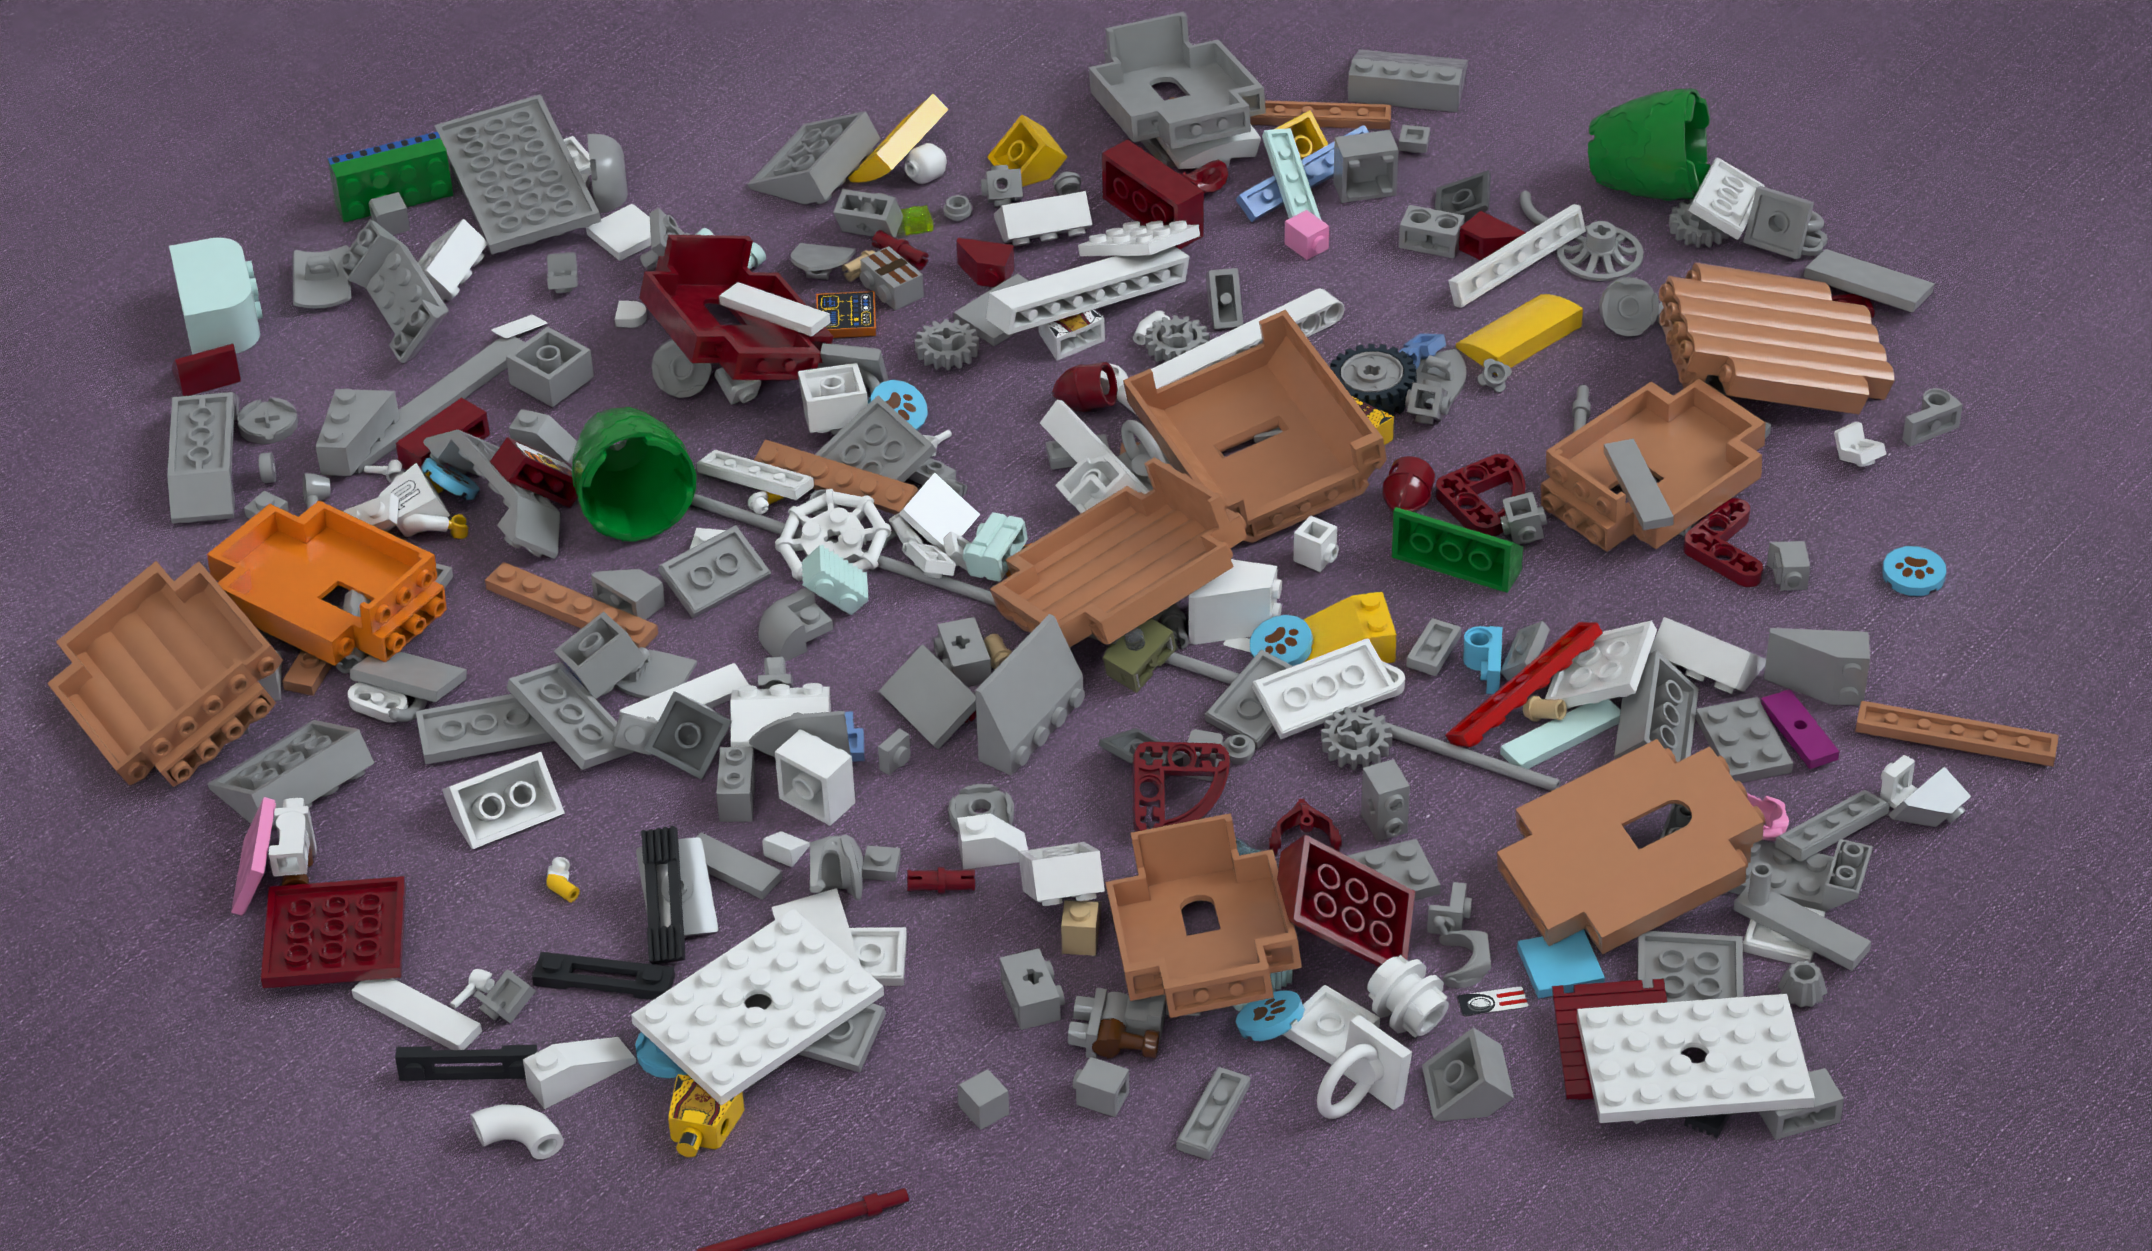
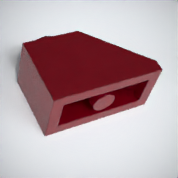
[956,238,1014,287]

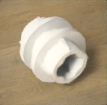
[1367,955,1449,1038]

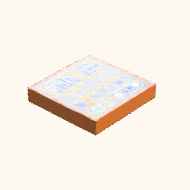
[816,291,876,338]

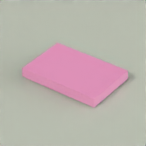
[231,797,276,916]

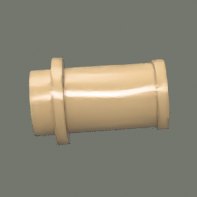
[842,250,875,282]
[984,634,1012,669]
[1523,696,1567,722]

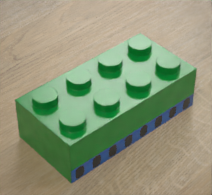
[327,131,453,223]

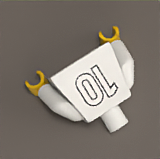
[379,463,469,539]

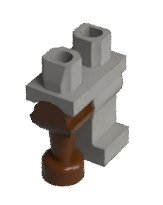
[1068,988,1166,1059]

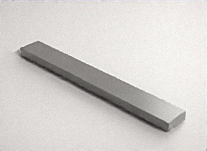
[355,336,525,474]

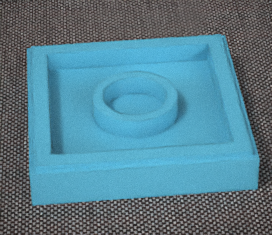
[1517,929,1605,999]

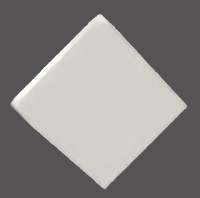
[762,831,810,867]

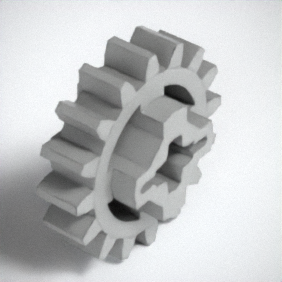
[1669,199,1729,248]
[1145,315,1209,362]
[915,319,979,370]
[1321,706,1392,770]

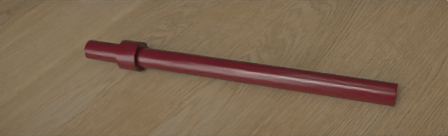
[696,1188,909,1251]

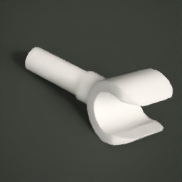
[923,430,952,456]
[364,460,404,483]
[450,969,495,1009]

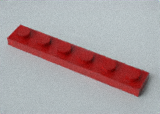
[1445,622,1603,747]

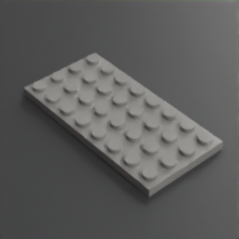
[434,94,601,254]

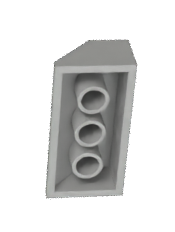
[1614,650,1699,762]

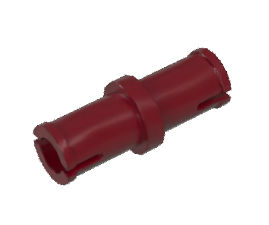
[872,230,929,270]
[907,867,975,894]

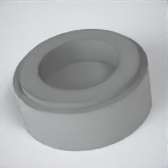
[258,452,276,483]

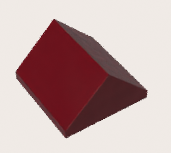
[171,344,241,396]

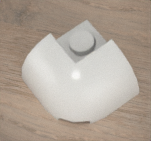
[1055,453,1135,513]

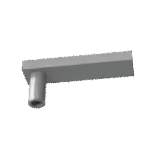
[1733,862,1871,971]

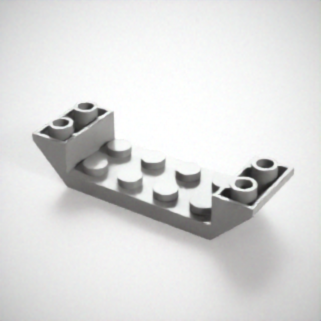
[338,219,449,363]
[167,392,239,524]
[423,430,560,559]
[1660,803,1873,912]

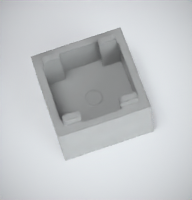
[1333,130,1399,203]

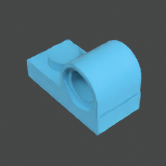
[1463,626,1503,694]

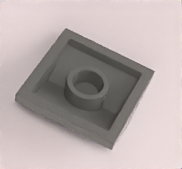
[1435,170,1491,224]
[644,691,732,779]
[1098,728,1183,781]

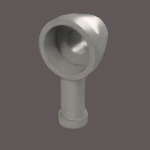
[303,473,330,509]

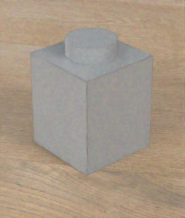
[1072,1057,1130,1117]

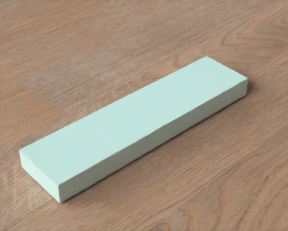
[1262,128,1321,220]
[1500,699,1621,769]

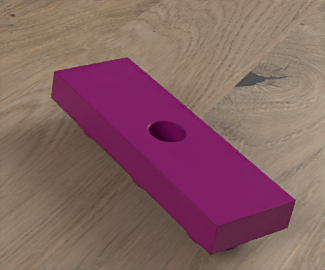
[1761,689,1840,769]

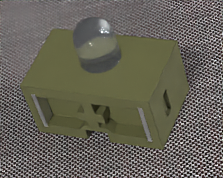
[1103,618,1176,693]

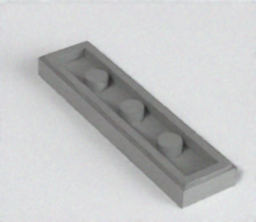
[1604,439,1674,530]
[1775,790,1890,862]

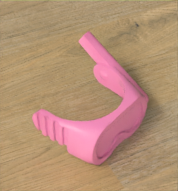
[1747,793,1789,842]

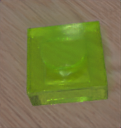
[900,205,934,236]

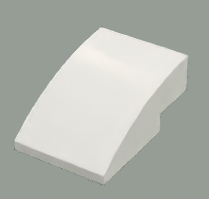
[1156,125,1261,169]

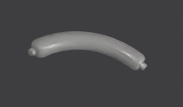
[1520,190,1550,225]
[388,697,428,722]

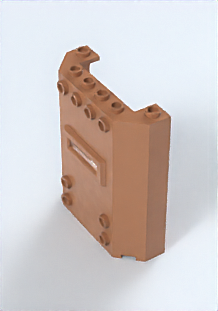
[1123,309,1387,543]

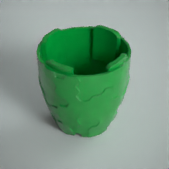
[1588,88,1710,201]
[572,407,696,542]

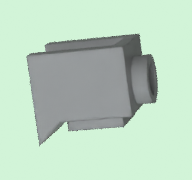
[1767,541,1810,591]

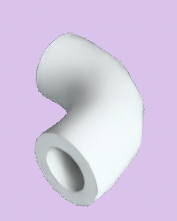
[470,1104,564,1159]

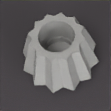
[1777,960,1828,1008]

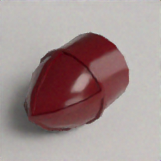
[1052,362,1118,412]
[1382,456,1435,513]

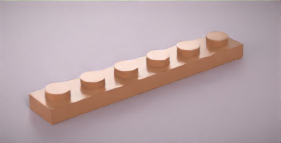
[754,439,918,515]
[485,562,658,649]
[1855,701,2059,767]

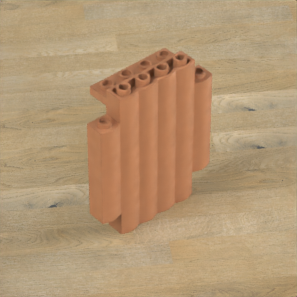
[1659,263,1895,415]
[990,457,1247,647]
[47,561,283,787]

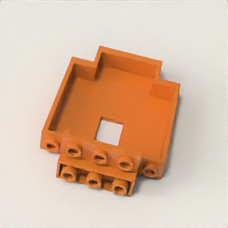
[207,500,447,666]

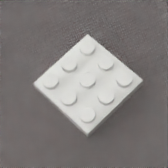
[1078,221,1200,256]
[1545,621,1657,710]

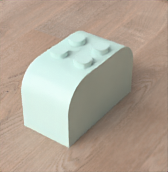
[169,238,263,355]

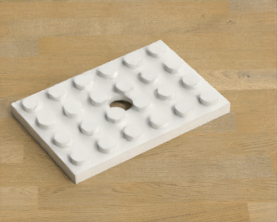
[631,908,884,1106]
[1577,994,1815,1123]

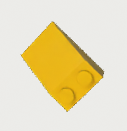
[1303,592,1397,663]

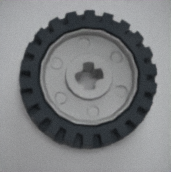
[1330,344,1417,416]

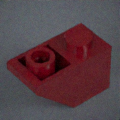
[1459,211,1526,261]

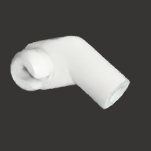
[1133,311,1170,345]
[889,513,923,556]

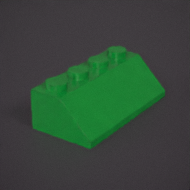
[1392,507,1523,593]

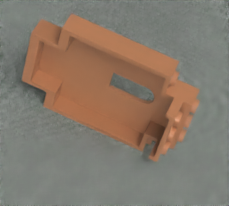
[1541,379,1766,552]
[1497,739,1766,955]
[1105,813,1302,1018]

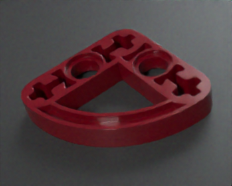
[1435,454,1525,537]
[1132,742,1230,832]

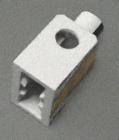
[1039,310,1105,361]

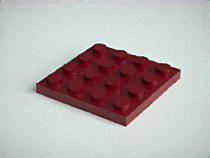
[261,876,406,988]

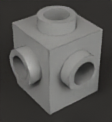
[981,165,1023,207]
[1405,380,1451,425]
[1500,492,1547,545]

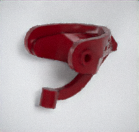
[1269,799,1342,856]

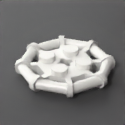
[775,489,891,581]

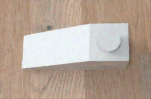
[523,1037,636,1109]

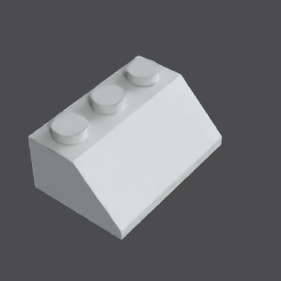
[994,191,1092,247]
[417,219,488,302]
[1649,617,1766,694]
[731,683,831,747]
[442,752,565,849]

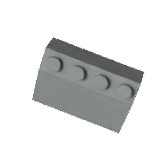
[1348,50,1468,112]
[747,111,881,204]
[975,614,1085,776]
[207,720,374,829]

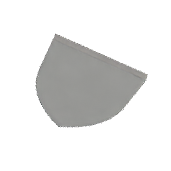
[791,243,856,280]
[1416,349,1467,408]
[614,647,697,699]
[749,711,851,757]

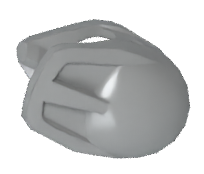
[810,834,863,901]

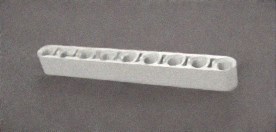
[1117,288,1345,415]

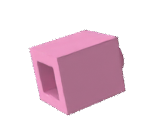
[1285,210,1329,260]

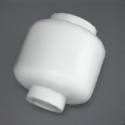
[905,143,947,184]

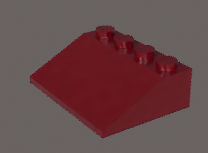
[1277,834,1415,967]

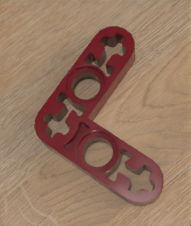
[1683,498,1763,587]

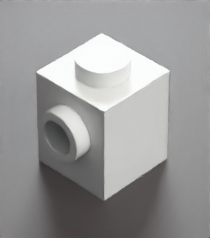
[1293,516,1339,572]

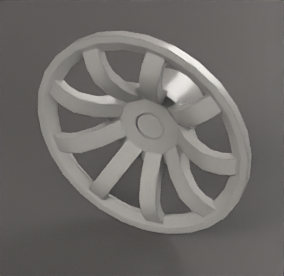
[1557,221,1644,281]

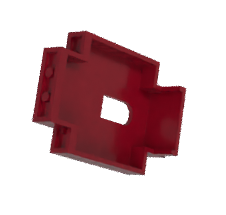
[639,235,834,380]

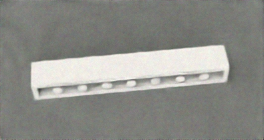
[986,246,1190,335]

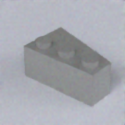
[316,389,400,476]

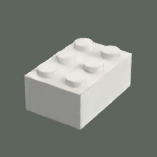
[1018,842,1105,906]

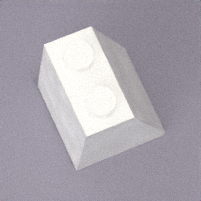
[1189,559,1282,645]

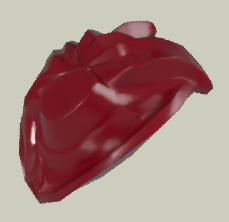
[1180,159,1229,193]

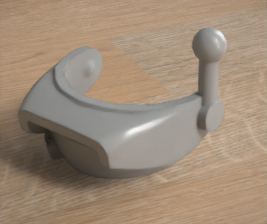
[1433,916,1491,989]

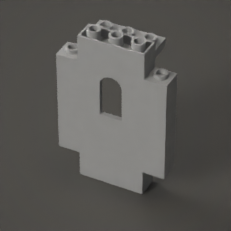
[1088,12,1266,149]

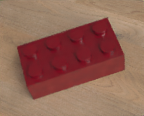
[1102,139,1204,250]

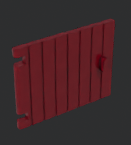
[1552,978,1667,1100]

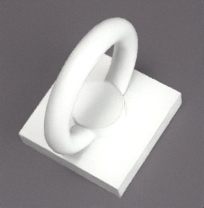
[1317,1015,1412,1119]

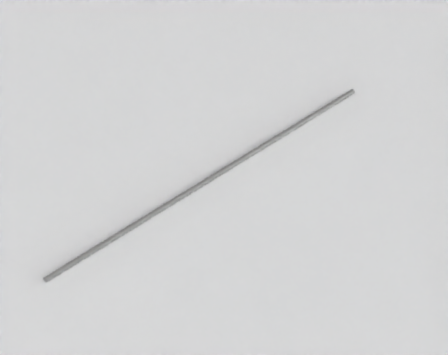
[691,494,1560,791]

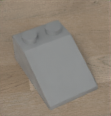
[1764,628,1870,706]

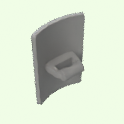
[292,245,351,308]
[636,837,718,937]

